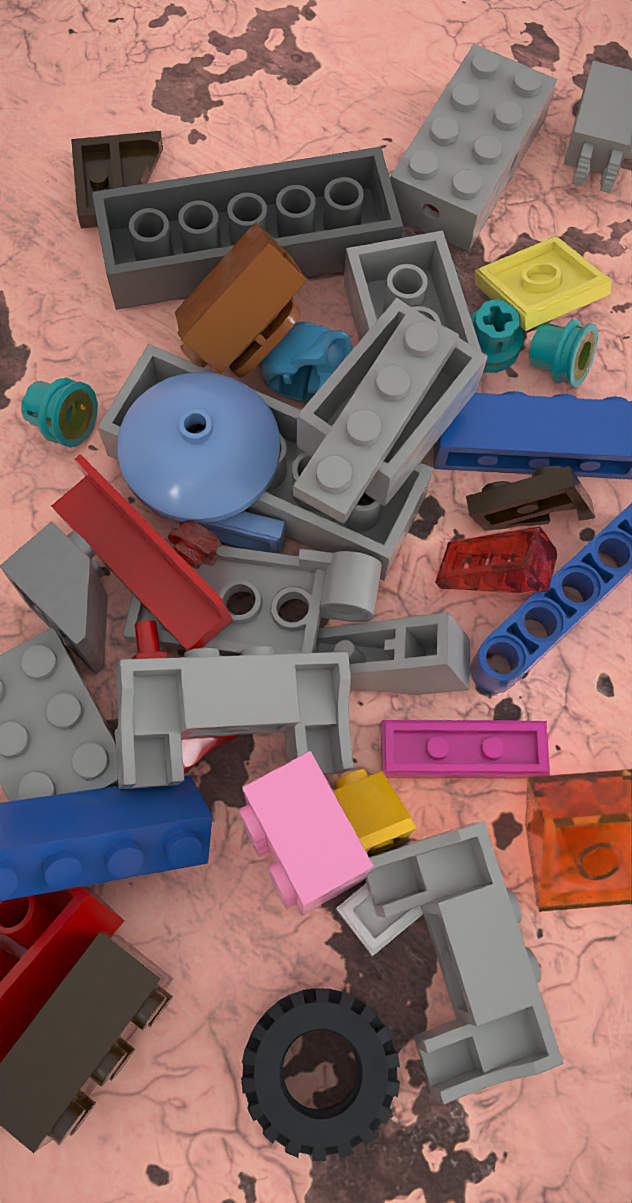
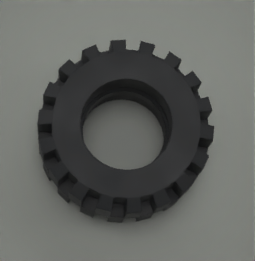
[241,988,400,1161]

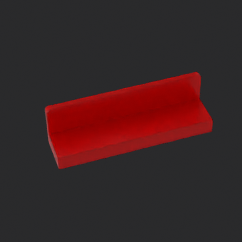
[51,454,233,651]

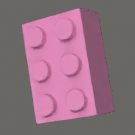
[238,751,374,916]

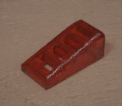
[435,526,557,593]

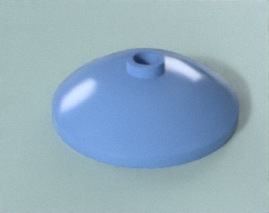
[117,372,280,523]

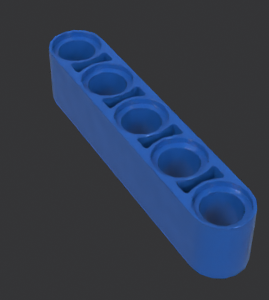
[470,503,632,694]

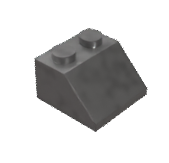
[0,521,108,675]

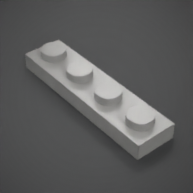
[293,309,459,524]

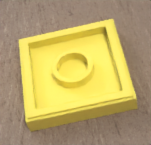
[475,236,611,331]

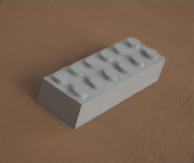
[98,344,434,581]

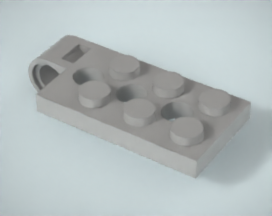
[122,538,382,656]

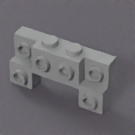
[115,646,354,790]
[365,821,564,1104]

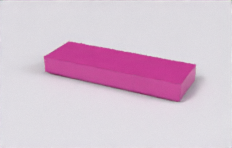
[381,720,550,779]

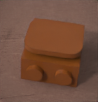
[175,222,308,378]

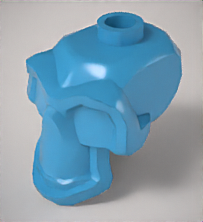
[259,321,353,402]

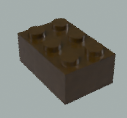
[0,931,174,1154]

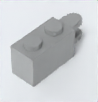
[563,61,632,193]

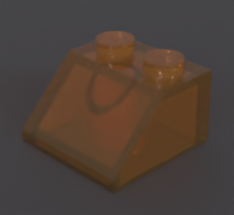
[525,769,632,912]

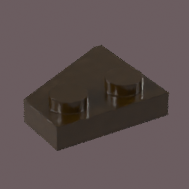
[71,130,163,229]
[466,466,596,531]

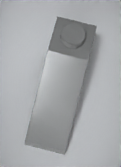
[315,612,470,695]

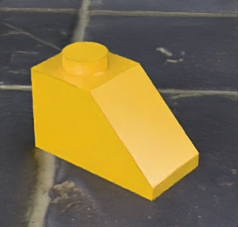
[333,769,416,855]

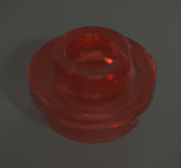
[167,520,221,569]

